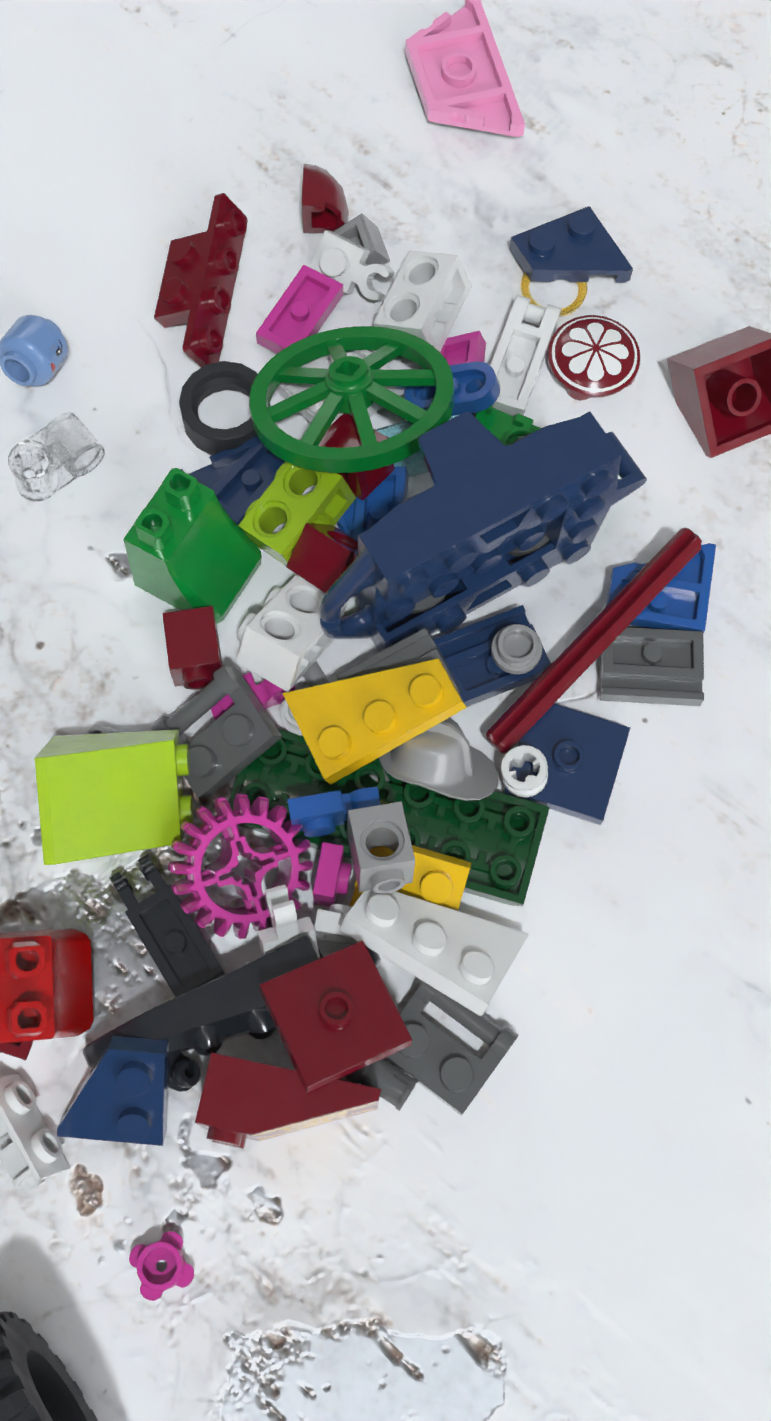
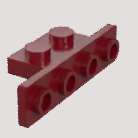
[154,193,248,367]

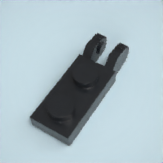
[109,854,226,997]

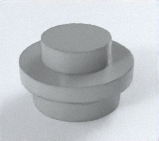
[491,624,542,674]

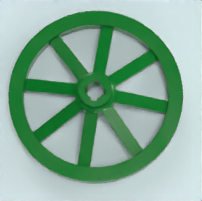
[249,326,455,473]

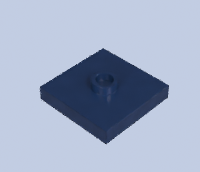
[503,704,631,825]

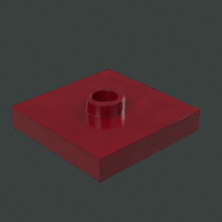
[259,940,412,1093]

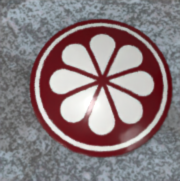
[548,315,641,401]

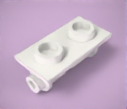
[0,1073,70,1194]

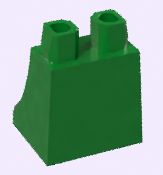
[123,468,262,624]

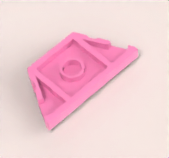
[405,0,525,137]

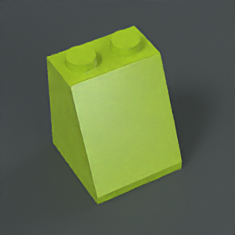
[34,729,194,865]

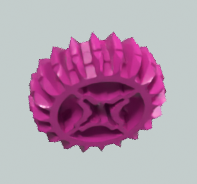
[168,793,314,939]

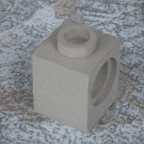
[347,801,415,893]

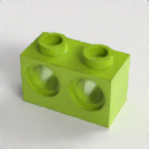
[238,462,356,566]

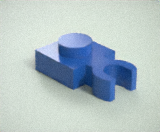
[287,787,381,837]

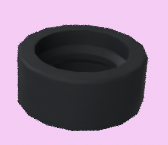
[179,361,271,455]

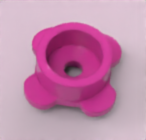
[129,1231,194,1301]

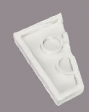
[339,890,529,1016]

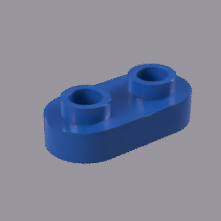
[404,361,500,416]

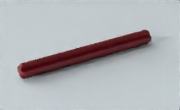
[486,527,702,754]

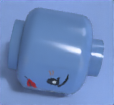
[0,315,68,386]

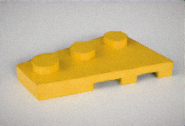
[282,658,467,785]

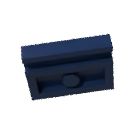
[433,605,551,707]

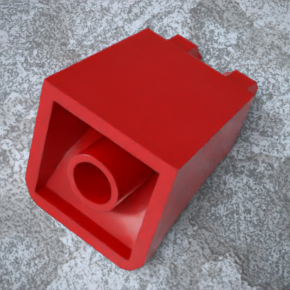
[0,928,94,1044]

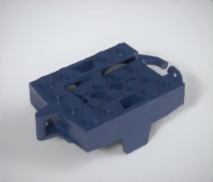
[319,411,647,652]

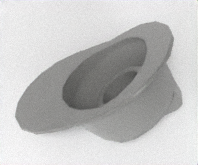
[379,718,499,801]

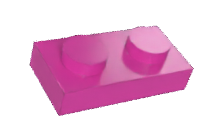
[256,265,343,354]

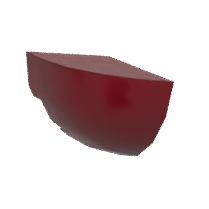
[302,164,349,233]

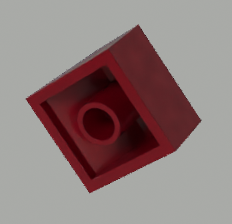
[667,326,771,458]

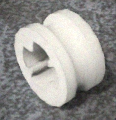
[501,745,548,797]

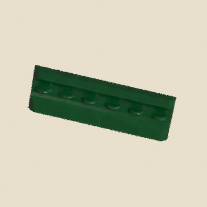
[228,729,550,906]

